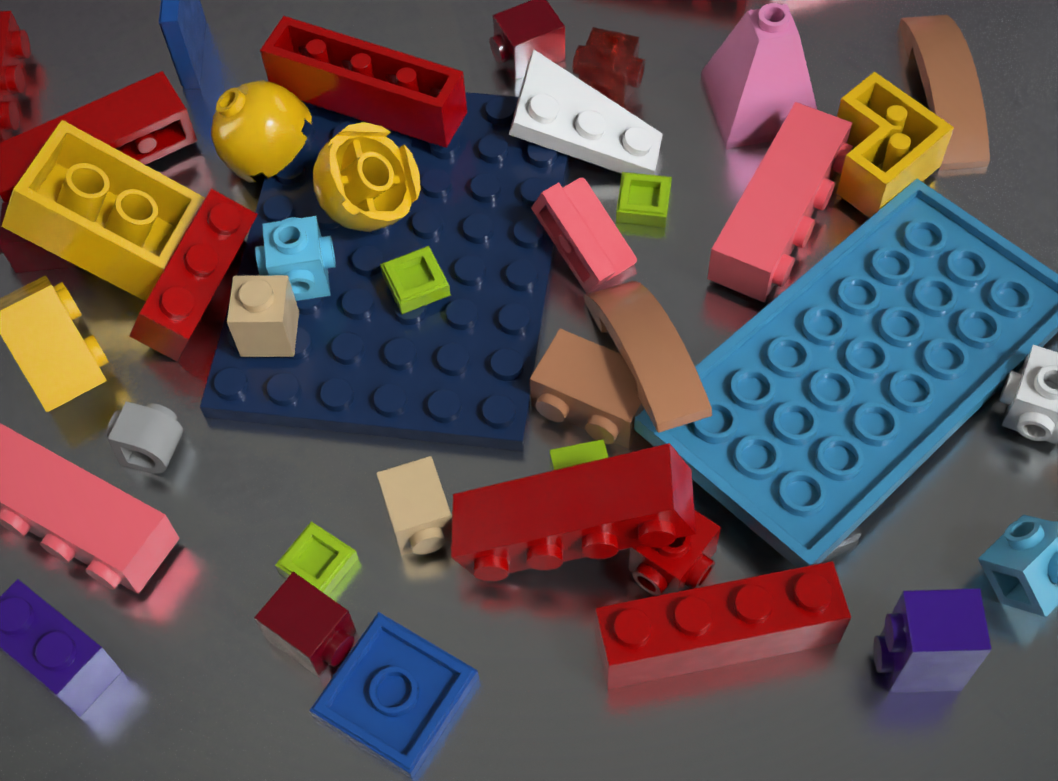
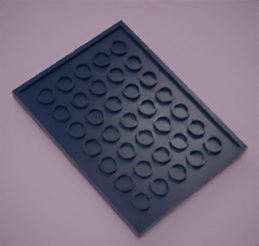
[200,92,569,452]

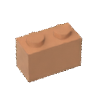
[530,328,644,449]

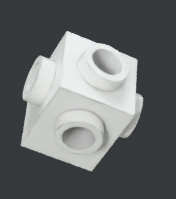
[999,344,1058,445]

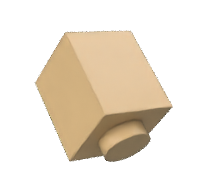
[227,275,299,357]
[377,456,452,556]

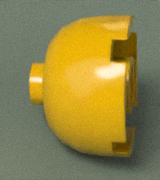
[211,80,312,182]
[313,122,421,232]

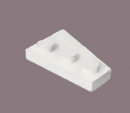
[509,49,663,175]

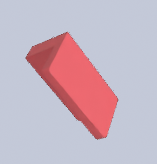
[531,177,637,294]

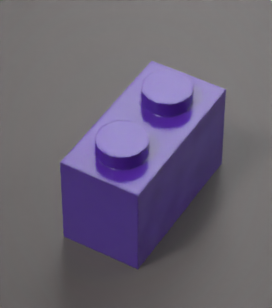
[0,579,122,717]
[873,588,992,693]

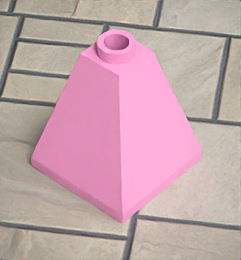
[701,3,818,149]

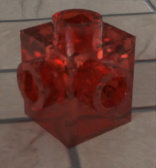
[572,27,645,109]

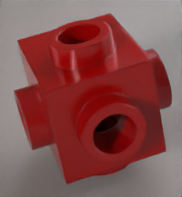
[629,509,721,596]

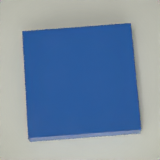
[159,0,206,89]
[309,612,479,780]

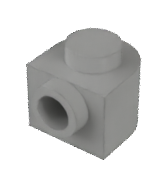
[107,401,183,474]

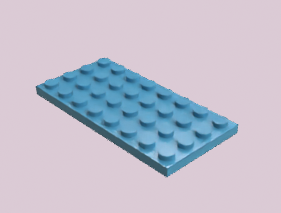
[634,179,1058,568]

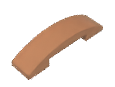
[899,15,990,171]
[584,281,712,433]

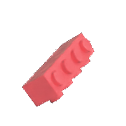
[707,102,854,303]
[0,423,180,594]

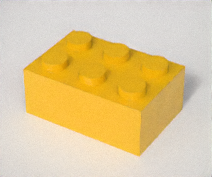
[1,120,205,301]

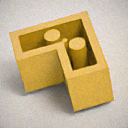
[837,71,954,218]
[0,275,109,412]

